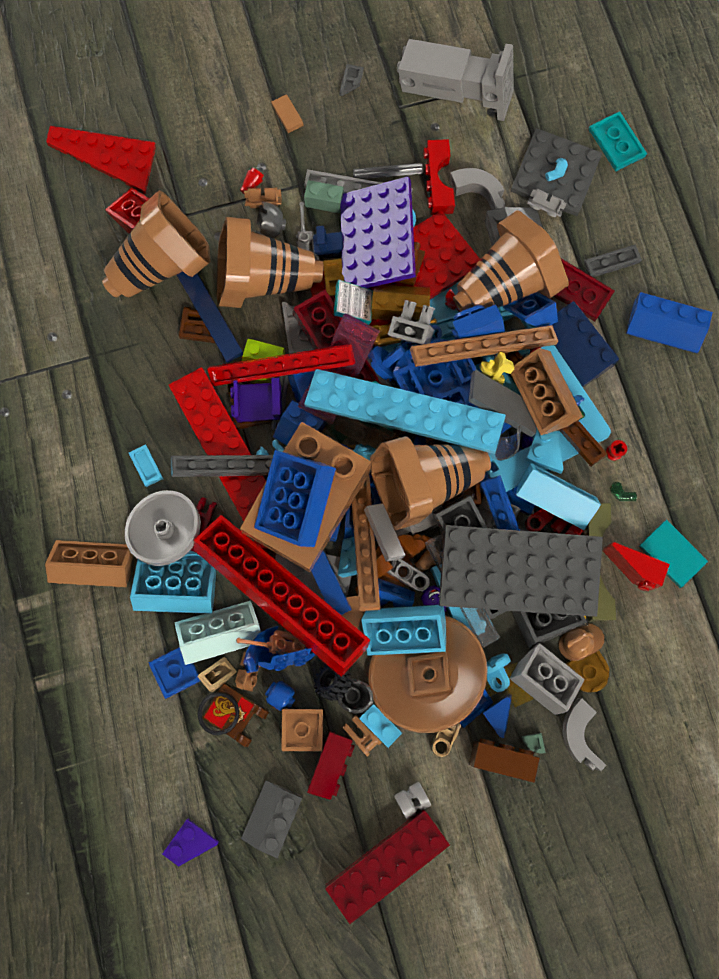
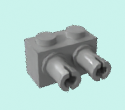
[388,300,435,345]

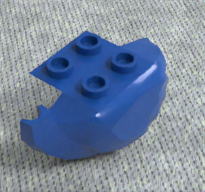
[243,626,316,673]

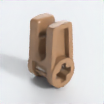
[342,715,382,757]

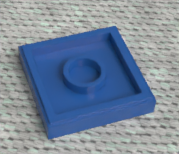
[149,647,201,699]

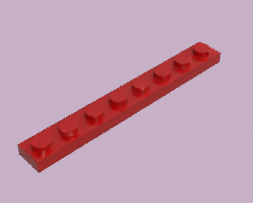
[207,344,356,386]

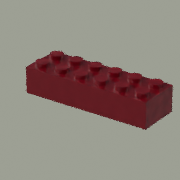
[293,289,382,385]
[325,810,450,924]

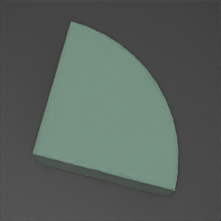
[521,733,546,753]

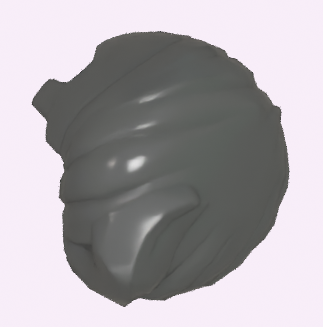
[338,679,374,714]

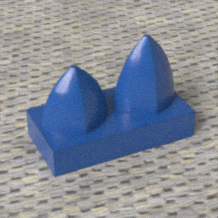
[378,578,415,608]

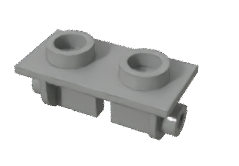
[527,189,566,217]

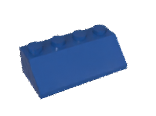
[626,292,713,353]

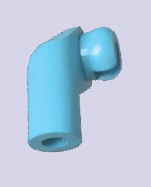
[545,158,568,182]

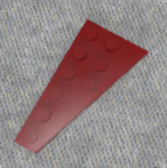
[46,126,156,194]

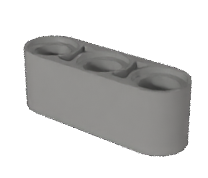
[386,559,429,591]

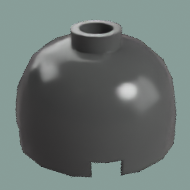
[256,201,286,239]

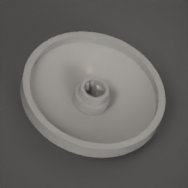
[125,490,201,566]

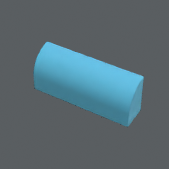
[516,463,601,530]

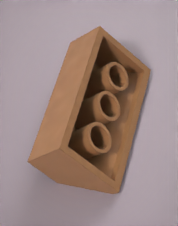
[511,348,583,435]
[45,540,133,587]

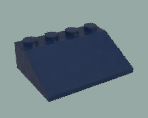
[552,301,619,387]

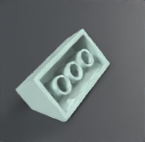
[174,601,261,665]

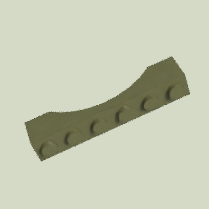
[581,503,616,621]

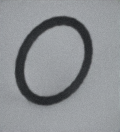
[198,692,239,735]

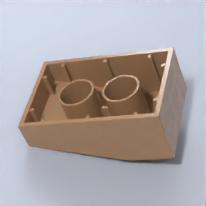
[240,422,371,572]

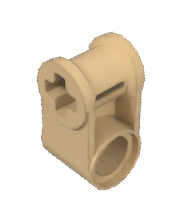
[430,723,461,757]

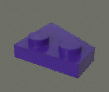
[162,818,219,867]

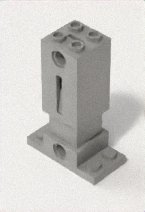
[397,39,514,121]

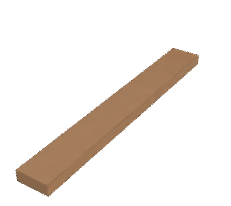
[410,325,558,367]
[352,475,380,611]

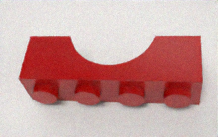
[423,139,455,215]

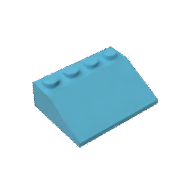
[130,551,216,613]

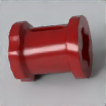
[606,440,627,461]

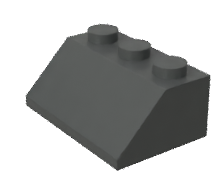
[241,780,303,858]

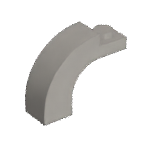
[449,168,505,210]
[563,698,606,771]

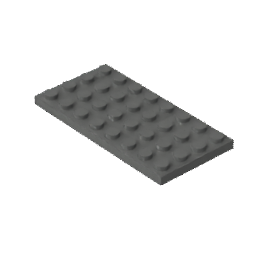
[439,525,603,617]

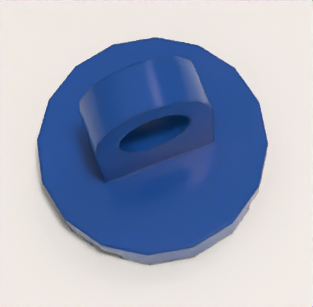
[368,345,406,382]

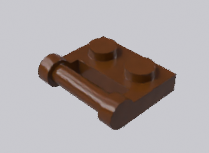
[179,306,222,343]

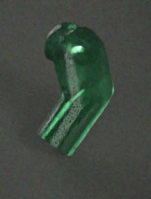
[610,482,637,501]

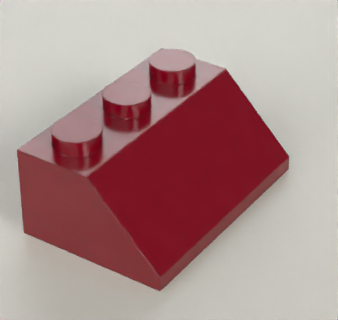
[307,731,355,800]

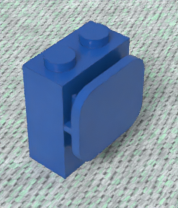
[451,305,505,340]

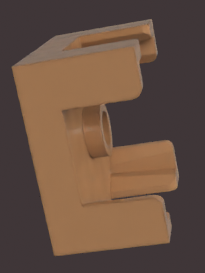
[282,709,323,751]

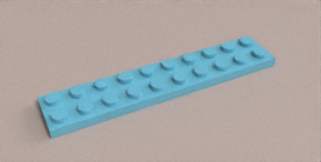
[304,369,506,454]

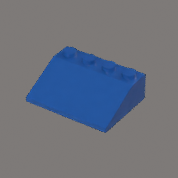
[254,450,336,547]

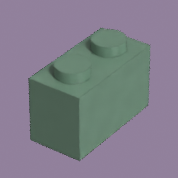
[304,180,344,213]

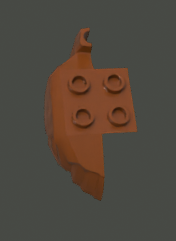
[355,534,435,595]

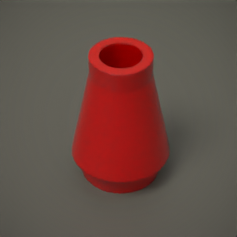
[240,167,264,194]

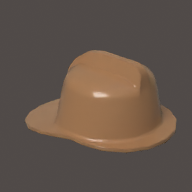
[559,624,604,661]

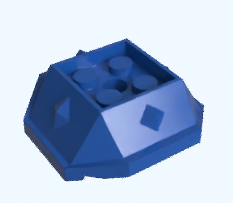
[393,338,477,406]

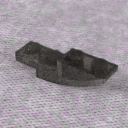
[333,415,398,449]

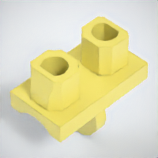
[479,351,514,385]

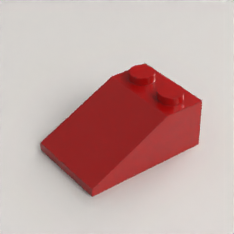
[105,188,149,234]
[603,542,670,592]

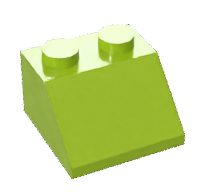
[242,339,285,384]

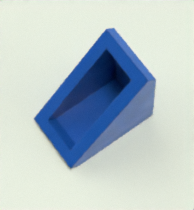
[483,694,512,738]

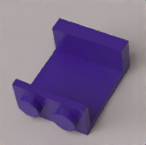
[230,378,283,422]

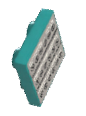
[334,280,373,325]

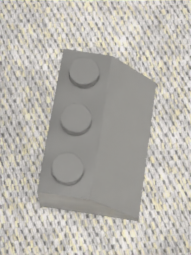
[509,643,585,715]

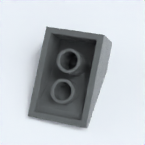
[484,207,542,246]
[512,611,587,648]

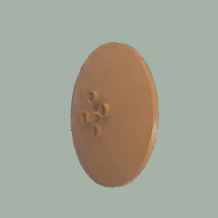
[369,616,488,733]

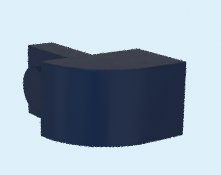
[313,226,343,258]

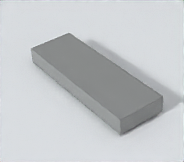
[364,504,405,561]

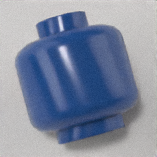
[265,681,296,711]

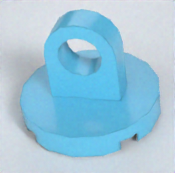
[487,653,511,692]

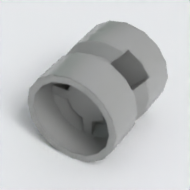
[394,781,431,820]

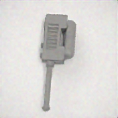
[296,202,320,260]

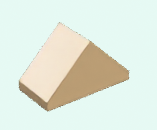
[197,657,237,692]

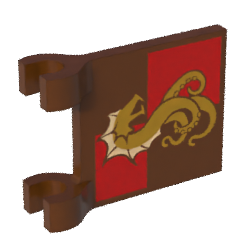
[202,683,269,747]

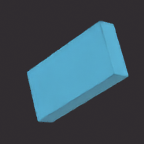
[129,444,163,487]

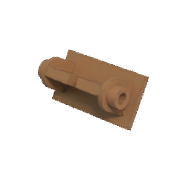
[244,188,282,208]
[235,648,261,691]

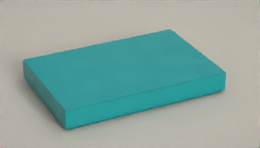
[589,111,647,172]
[639,520,708,588]

